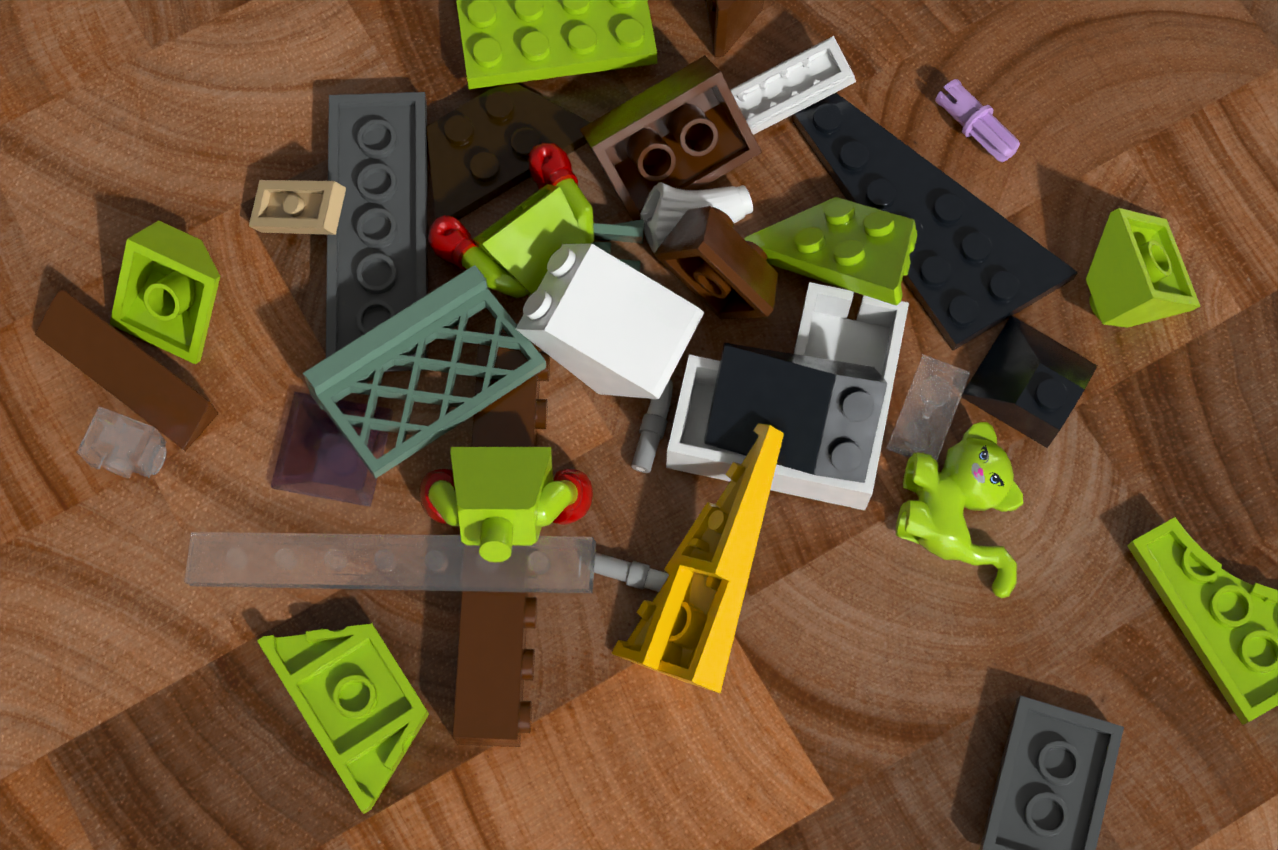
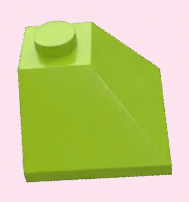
[1086,208,1201,328]
[110,220,220,365]

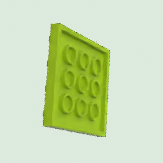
[456,0,657,89]

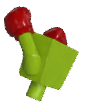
[428,143,594,298]
[419,447,593,563]

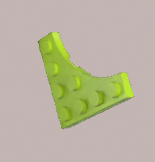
[1127,517,1278,725]

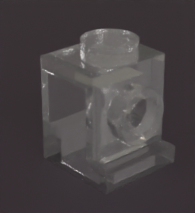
[77,406,167,478]

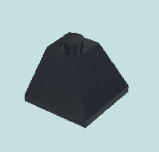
[961,315,1098,448]

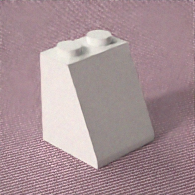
[516,243,704,399]

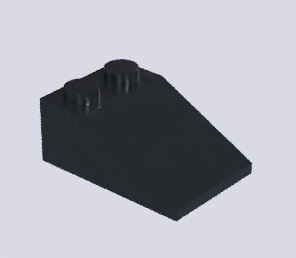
[704,343,887,483]

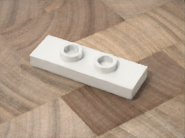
[730,36,856,135]

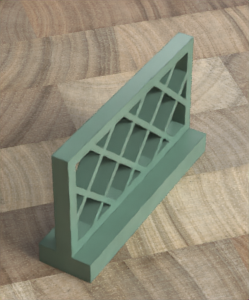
[303,265,546,479]

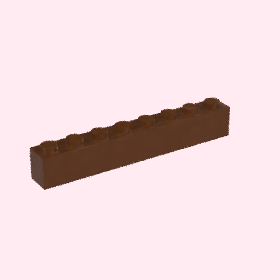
[453,332,550,747]

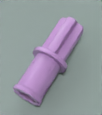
[935,79,1020,162]

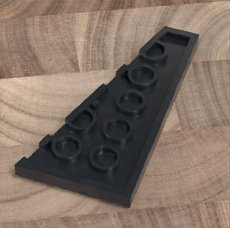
[793,93,1078,351]

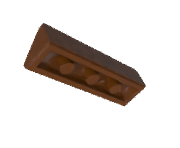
[35,289,218,452]

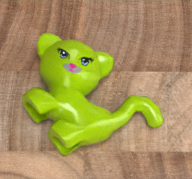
[896,422,1023,598]

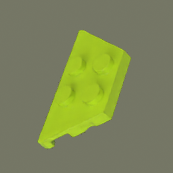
[744,197,917,306]
[257,623,429,814]

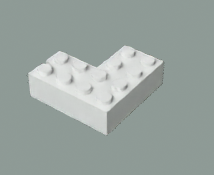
[666,282,909,510]

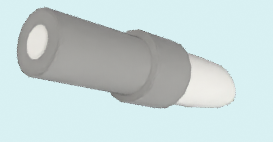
[631,380,673,473]
[590,552,669,592]

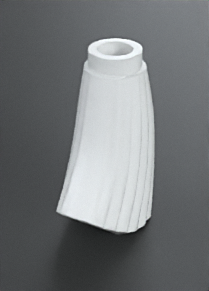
[641,182,753,253]

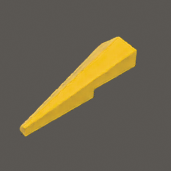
[612,423,784,694]

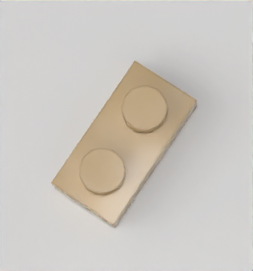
[249,180,346,235]

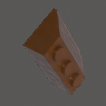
[580,55,762,221]

